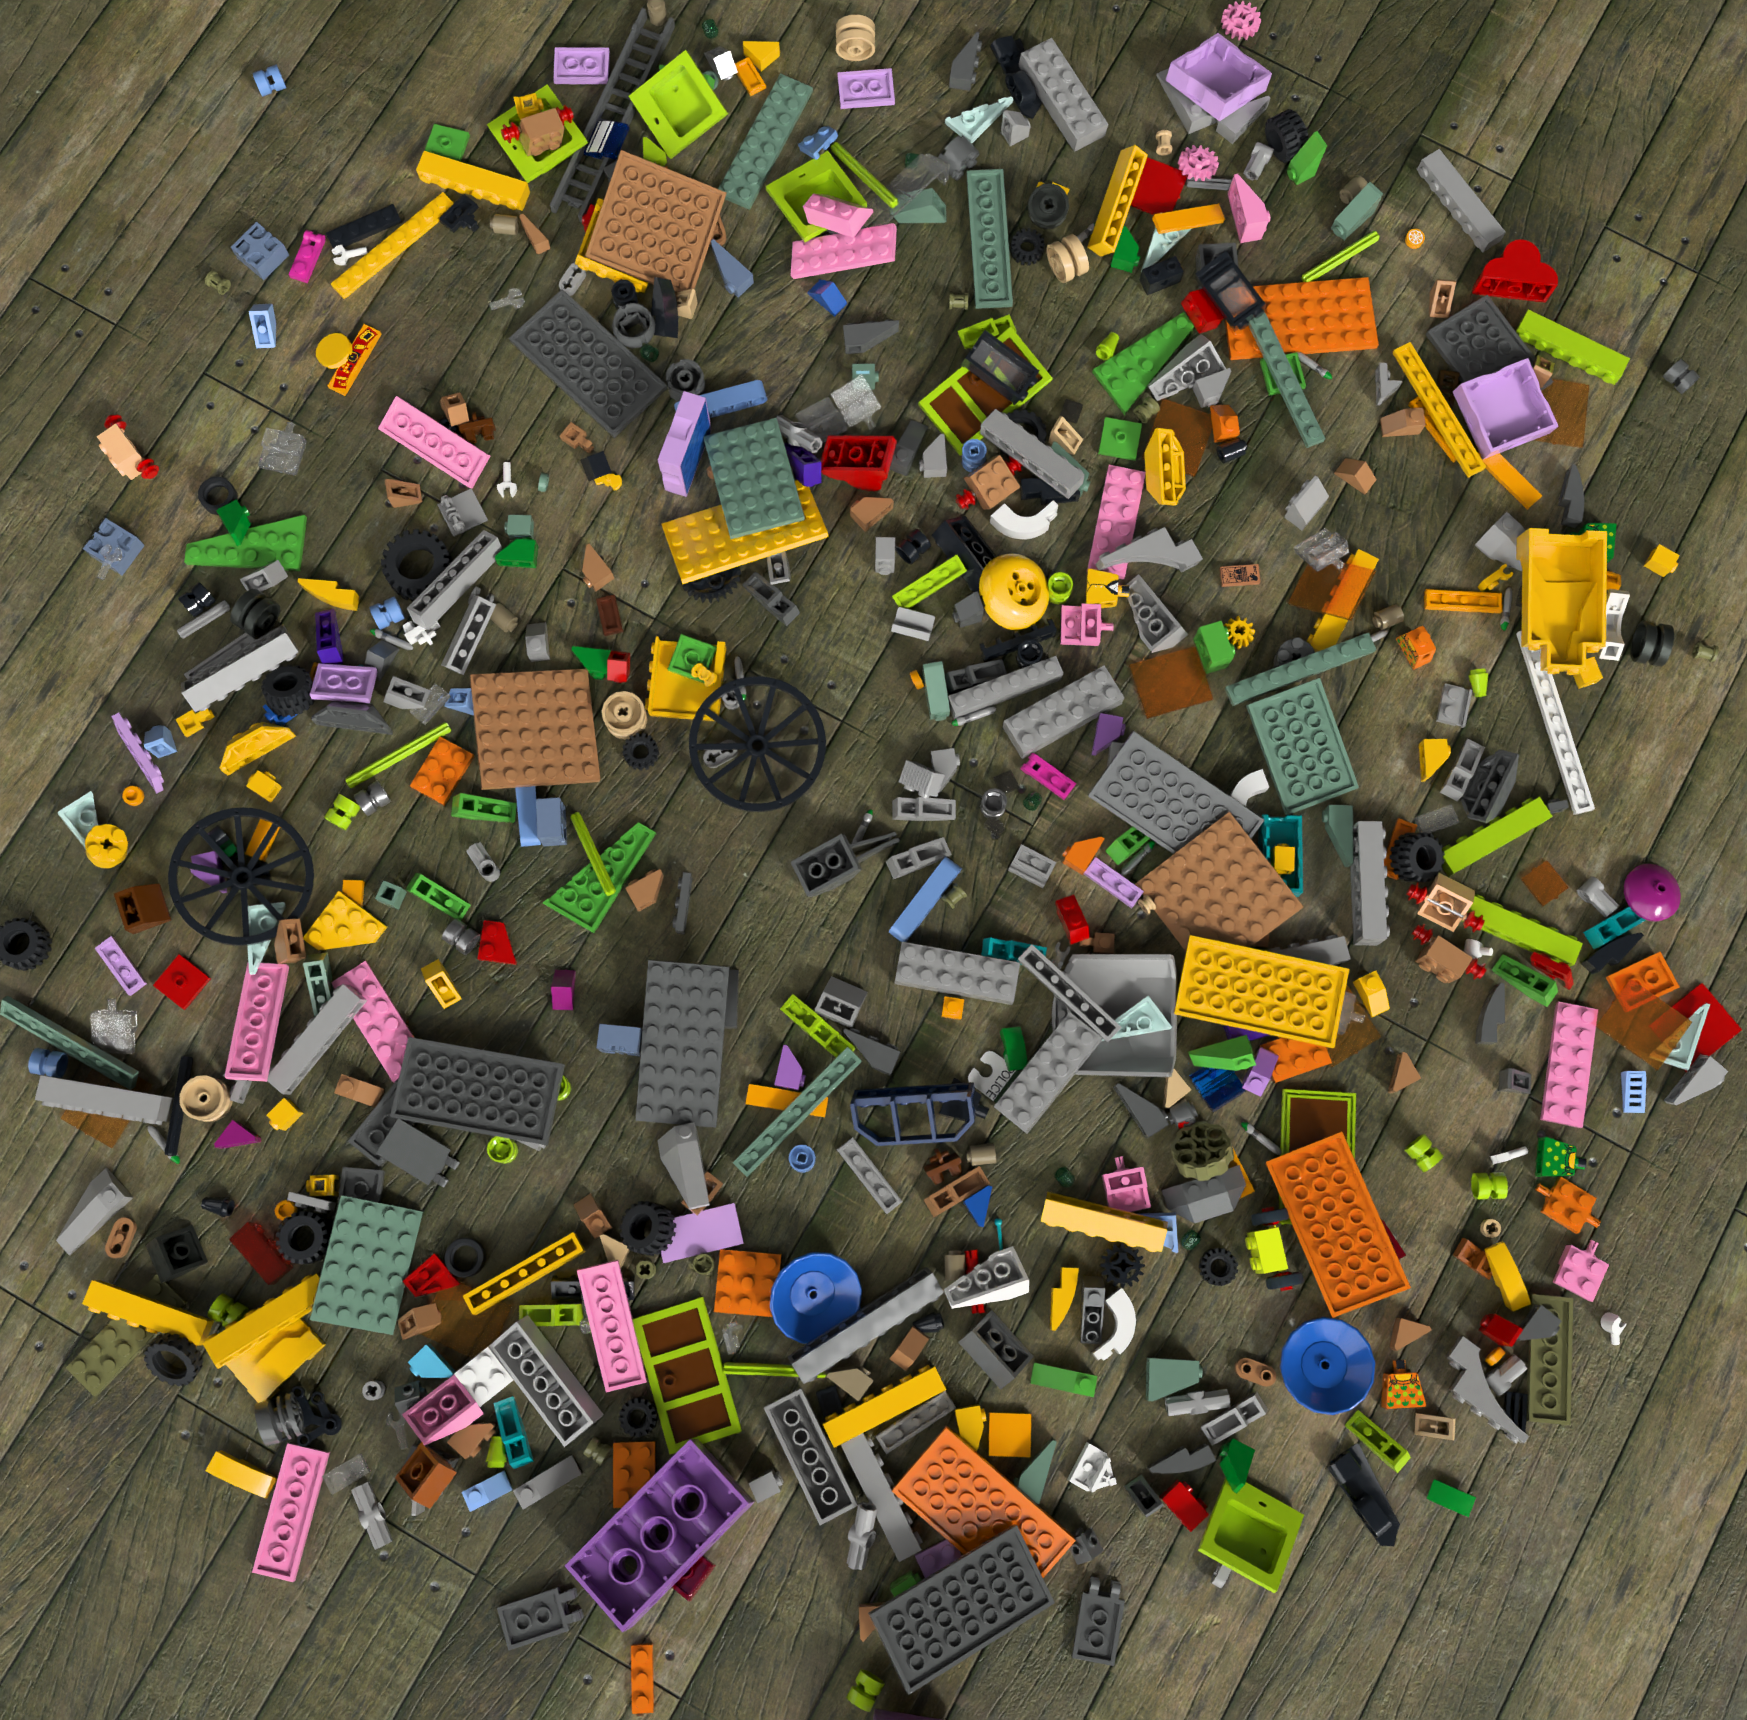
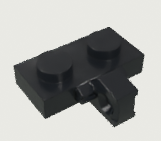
[439,194,479,233]

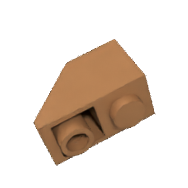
[440,392,469,426]
[625,869,664,912]
[447,1422,498,1459]

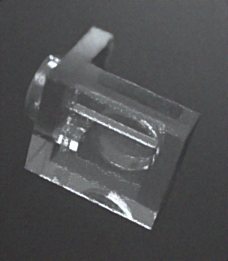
[722,1321,744,1355]

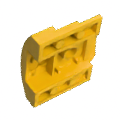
[226,1308,326,1403]

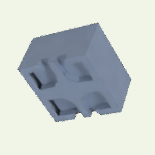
[231,222,289,280]
[83,518,145,576]
[536,798,567,846]
[597,1024,643,1056]

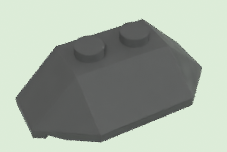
[311,701,393,735]
[1460,750,1519,823]
[1162,1165,1246,1224]

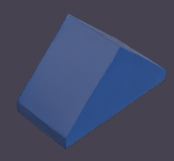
[807,280,847,317]
[963,1186,992,1227]

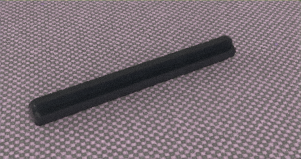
[165,1056,193,1156]

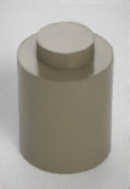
[647,0,667,26]
[1340,175,1368,204]
[490,214,519,235]
[490,603,518,632]
[1372,604,1404,630]
[966,1143,996,1166]
[944,1251,965,1280]

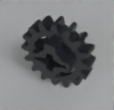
[1099,1243,1145,1288]

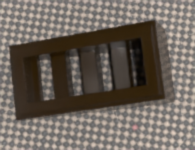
[1437,370,1460,410]

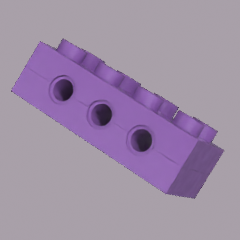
[565,1439,755,1632]

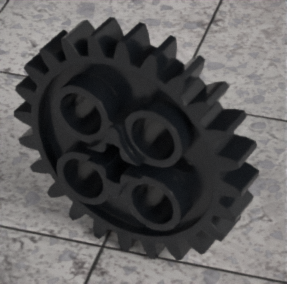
[679,566,741,603]

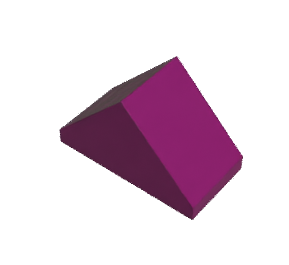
[551,970,576,1010]
[214,1120,261,1149]

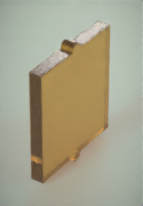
[1521,861,1569,907]

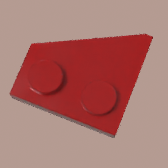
[477,920,517,965]
[1530,952,1574,990]
[403,1253,461,1297]

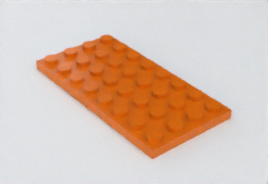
[1221,277,1379,360]
[1266,1132,1411,1318]
[892,1426,1076,1578]

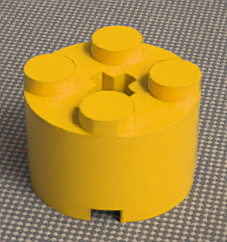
[85,824,128,868]

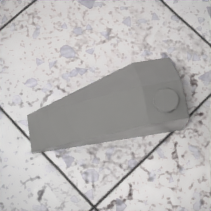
[1156,68,1217,134]
[1147,334,1226,401]
[1475,512,1526,572]
[1126,574,1188,653]
[658,1122,710,1210]
[56,1168,134,1255]

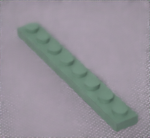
[1248,312,1325,448]
[1225,632,1377,706]
[0,996,139,1090]
[733,1047,862,1177]

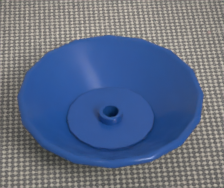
[769,1252,862,1344]
[1280,1317,1375,1415]

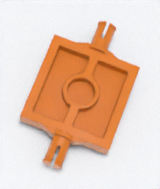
[1535,1177,1601,1234]

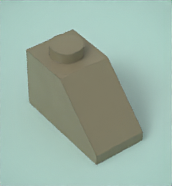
[822,1364,873,1401]

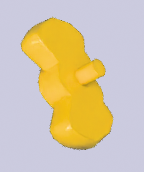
[594,474,622,490]
[692,663,717,687]

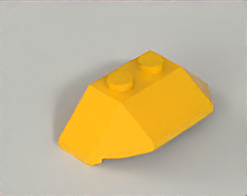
[1144,428,1186,506]
[220,722,296,776]

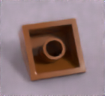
[395,1442,457,1509]

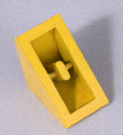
[743,41,780,72]

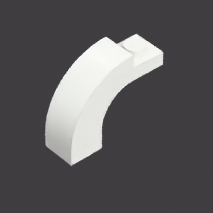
[990,500,1058,539]
[1597,589,1630,661]
[1230,769,1269,806]
[1091,1288,1136,1361]

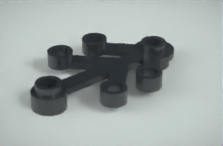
[271,1386,342,1447]

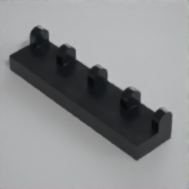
[979,618,1057,663]
[551,1275,635,1300]

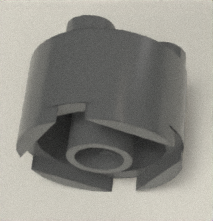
[937,135,980,181]
[666,359,705,402]
[1273,638,1315,682]

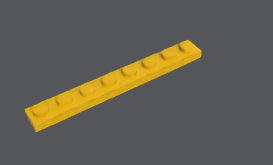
[331,192,454,299]
[1393,342,1486,478]

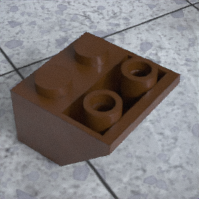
[114,883,172,934]

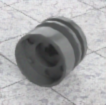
[254,1392,304,1447]

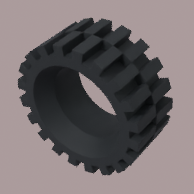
[381,529,453,602]

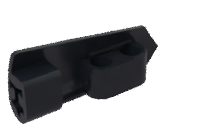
[990,36,1042,119]
[1326,1443,1400,1547]

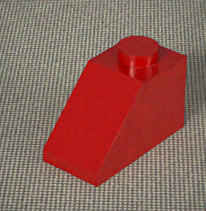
[1478,1314,1523,1347]

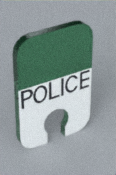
[968,1051,1021,1103]

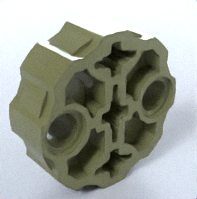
[1171,1121,1234,1181]

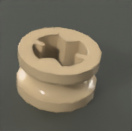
[1138,895,1156,915]
[1480,1219,1501,1238]

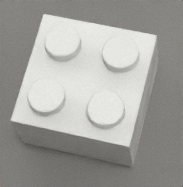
[455,1347,513,1407]

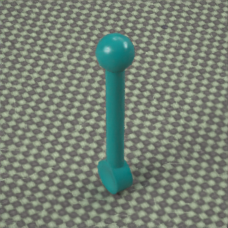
[994,1218,1003,1250]

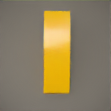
[298,578,359,611]
[1484,1241,1531,1311]
[1050,1267,1079,1331]
[205,1450,278,1498]

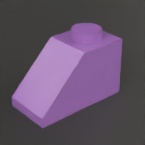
[1091,713,1126,755]
[190,851,227,893]
[775,1045,806,1091]
[1242,1046,1279,1097]

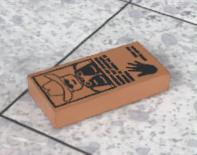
[1219,564,1260,587]

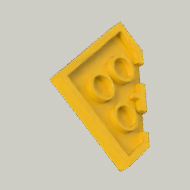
[303,891,388,951]

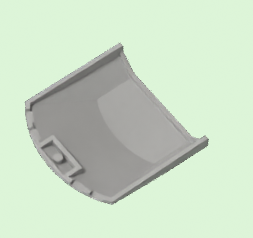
[1052,954,1178,1077]

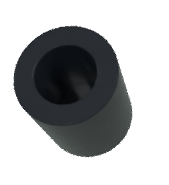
[1216,437,1247,464]

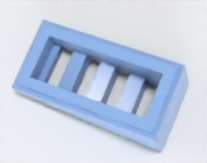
[1621,1071,1646,1113]

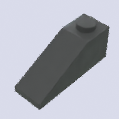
[890,420,929,476]
[1113,1084,1169,1139]

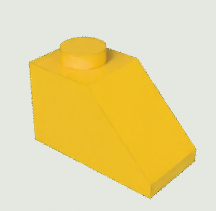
[1418,739,1451,782]
[421,959,461,1009]
[1353,971,1390,1018]

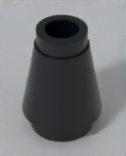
[201,1197,235,1217]
[913,1312,944,1333]

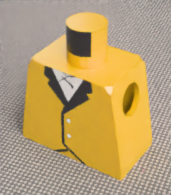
[1086,569,1129,608]

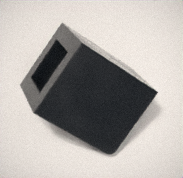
[580,451,611,481]

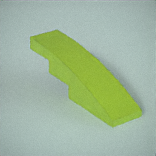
[780,994,856,1058]

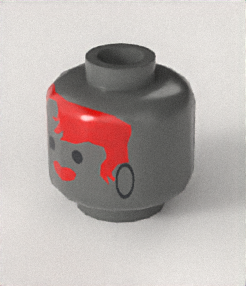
[1167,1099,1198,1129]

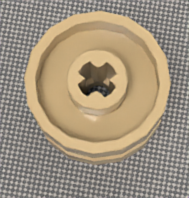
[836,15,875,61]
[1046,234,1089,283]
[602,691,647,740]
[180,1075,233,1122]

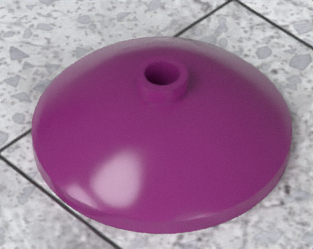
[1624,864,1681,922]

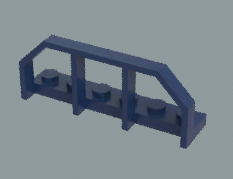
[850,1082,975,1146]

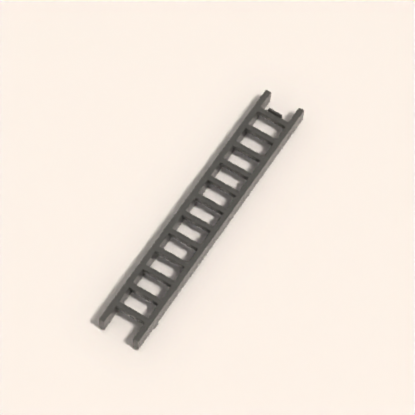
[550,8,675,223]

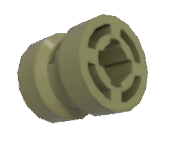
[1133,396,1160,423]
[693,1254,715,1275]
[583,1436,612,1466]

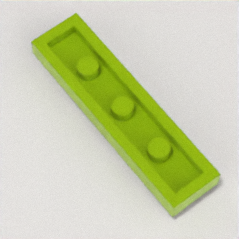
[892,555,967,609]

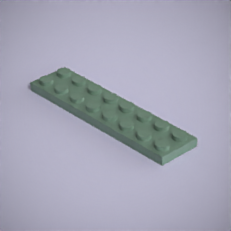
[718,73,813,210]
[966,169,1013,309]

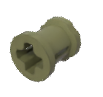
[205,270,231,295]
[949,292,968,310]
[1692,642,1719,663]
[941,884,967,910]
[636,1260,656,1279]

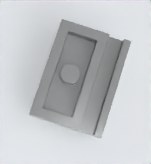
[1436,683,1473,728]
[1008,844,1057,888]
[287,1192,336,1213]

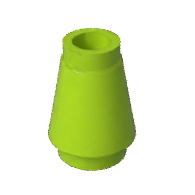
[1096,332,1119,360]
[1469,669,1488,697]
[486,1436,507,1468]

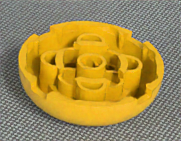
[979,553,1049,630]

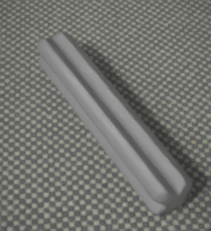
[177,600,231,639]

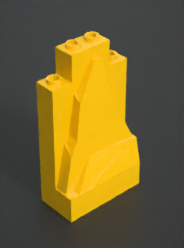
[1516,528,1607,675]

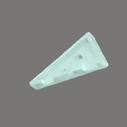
[945,96,1013,143]
[1141,227,1192,272]
[58,791,98,848]
[247,902,286,975]
[1102,996,1172,1041]
[1648,1003,1710,1071]

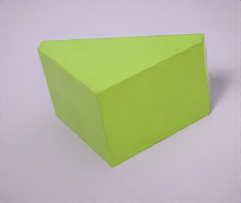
[643,137,667,167]

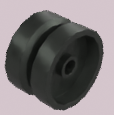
[1028,183,1069,230]
[230,589,281,639]
[1630,620,1674,667]

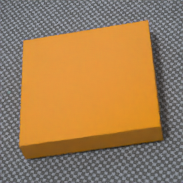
[988,1412,1031,1457]

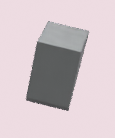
[364,640,400,682]
[1498,1068,1531,1094]
[1124,1475,1164,1518]

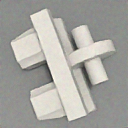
[403,621,441,645]

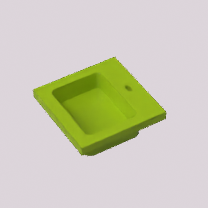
[629,50,729,159]
[487,84,588,183]
[766,151,867,242]
[1198,1477,1304,1593]

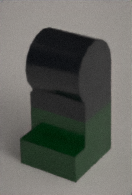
[207,825,238,862]

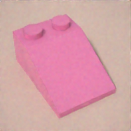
[1228,174,1270,243]
[402,1374,483,1446]

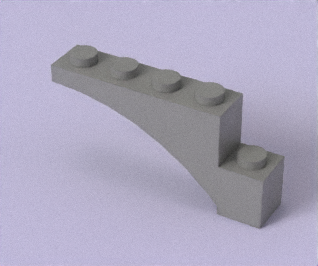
[1095,527,1203,573]
[1445,1336,1529,1444]

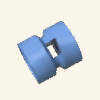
[252,64,286,97]
[962,439,987,472]
[369,596,405,630]
[28,1048,68,1078]
[789,1145,816,1173]

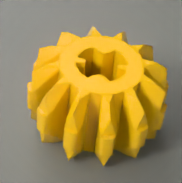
[1224,616,1255,649]

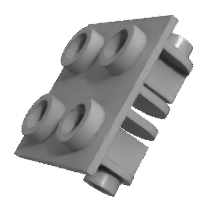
[437,488,488,537]

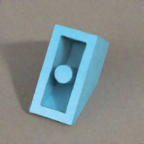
[408,1344,456,1378]

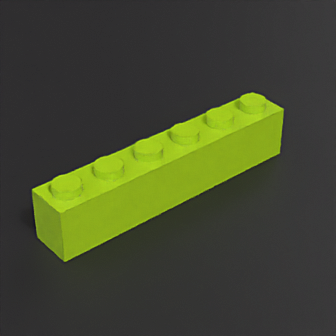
[1515,309,1630,385]
[1441,797,1553,877]
[1461,894,1583,967]

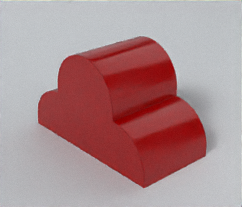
[1472,239,1558,303]
[821,436,897,491]

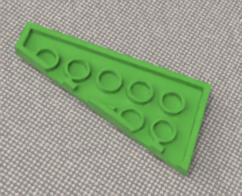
[1092,312,1194,416]
[184,515,307,571]
[543,822,656,933]

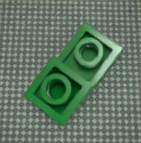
[1000,1027,1028,1071]
[1427,1479,1476,1517]

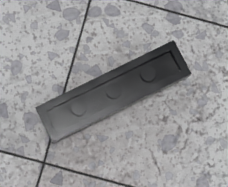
[326,204,402,249]

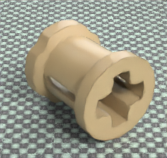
[1156,130,1172,155]

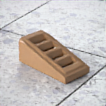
[519,214,550,254]

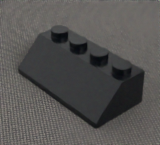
[932,516,997,593]

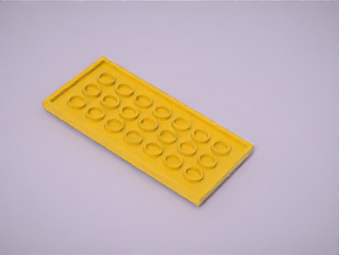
[661,480,829,584]
[1174,935,1349,1048]

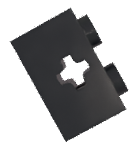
[1139,256,1184,295]

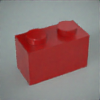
[1181,289,1224,334]
[1056,895,1089,944]
[1159,1480,1209,1532]

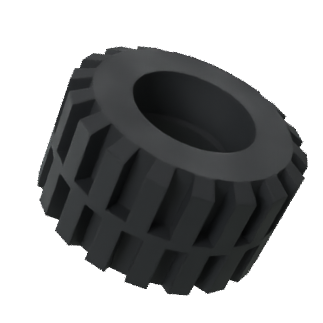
[1265,109,1309,163]
[261,665,314,717]
[1390,833,1445,882]
[0,918,52,971]
[619,1201,676,1256]
[276,1211,332,1264]

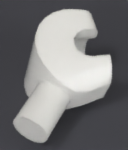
[1463,939,1493,959]
[1601,1312,1626,1345]

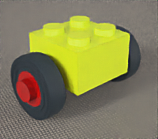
[1245,1207,1304,1291]

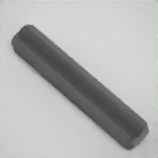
[1186,177,1232,190]

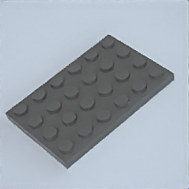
[1425,295,1554,391]

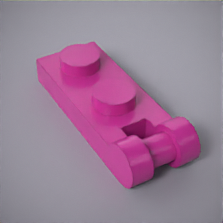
[288,230,326,283]
[1020,753,1076,800]

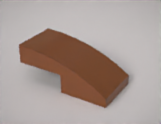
[1453,1238,1492,1280]

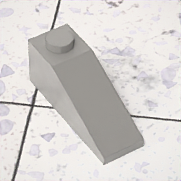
[1216,96,1270,144]
[1664,1054,1728,1105]
[513,1455,582,1509]

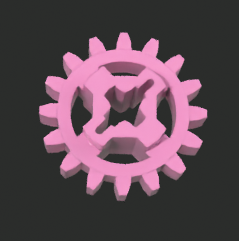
[1221,1,1261,41]
[1178,145,1219,181]

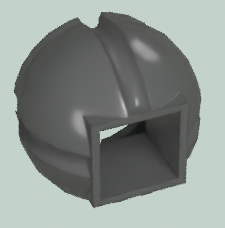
[612,303,655,349]

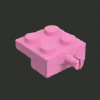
[1060,604,1113,646]
[1102,1156,1151,1212]
[1553,1240,1609,1302]

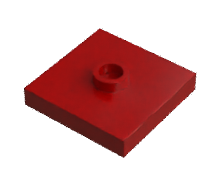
[153,954,211,1010]

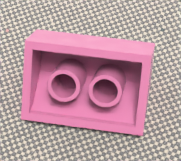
[803,194,873,238]

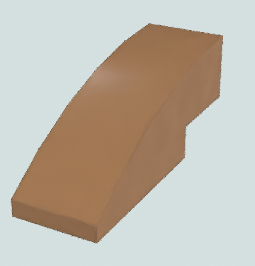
[924,1166,990,1217]

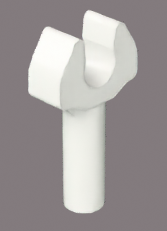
[332,245,368,266]
[497,462,517,498]
[1490,1146,1528,1164]

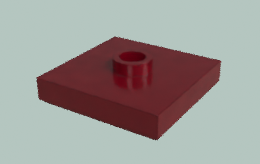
[672,1555,716,1602]

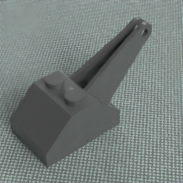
[791,832,900,897]

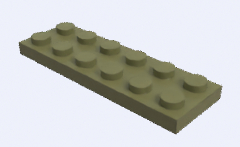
[66,1274,187,1397]
[1526,1294,1573,1425]

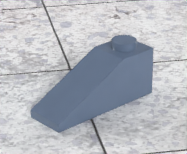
[711,239,754,298]

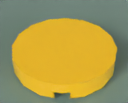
[316,333,352,369]

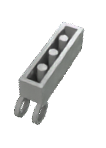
[441,586,496,675]

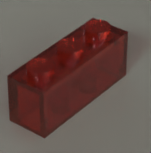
[229,1222,293,1285]

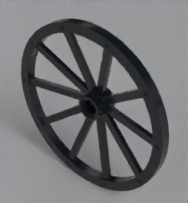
[689,676,826,812]
[168,807,314,946]

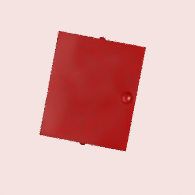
[1131,157,1188,215]
[1648,983,1742,1072]

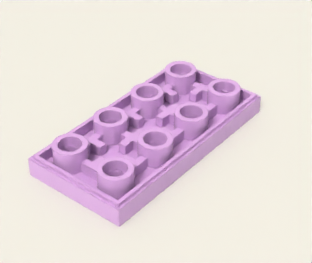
[661,1203,744,1263]

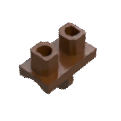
[459,411,496,444]
[923,1148,962,1185]

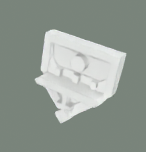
[1067,1442,1117,1492]

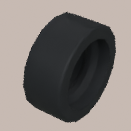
[198,476,238,515]
[445,1238,486,1278]

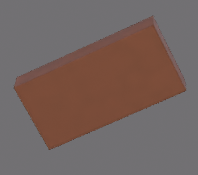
[596,595,623,636]

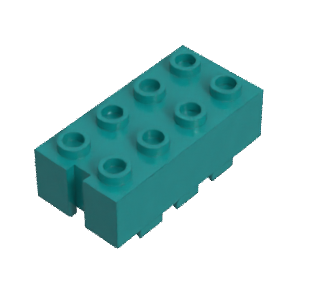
[1258,814,1303,897]

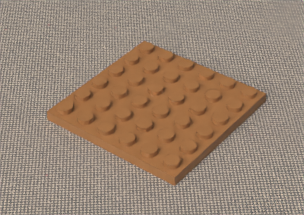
[585,150,727,293]
[470,669,600,790]
[1135,812,1304,951]

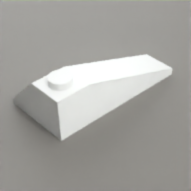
[944,1246,1029,1308]

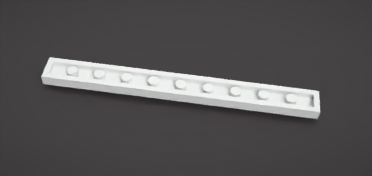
[1516,631,1595,815]

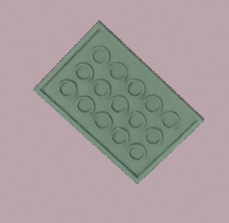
[703,418,805,539]
[1246,678,1359,815]
[309,1195,423,1335]

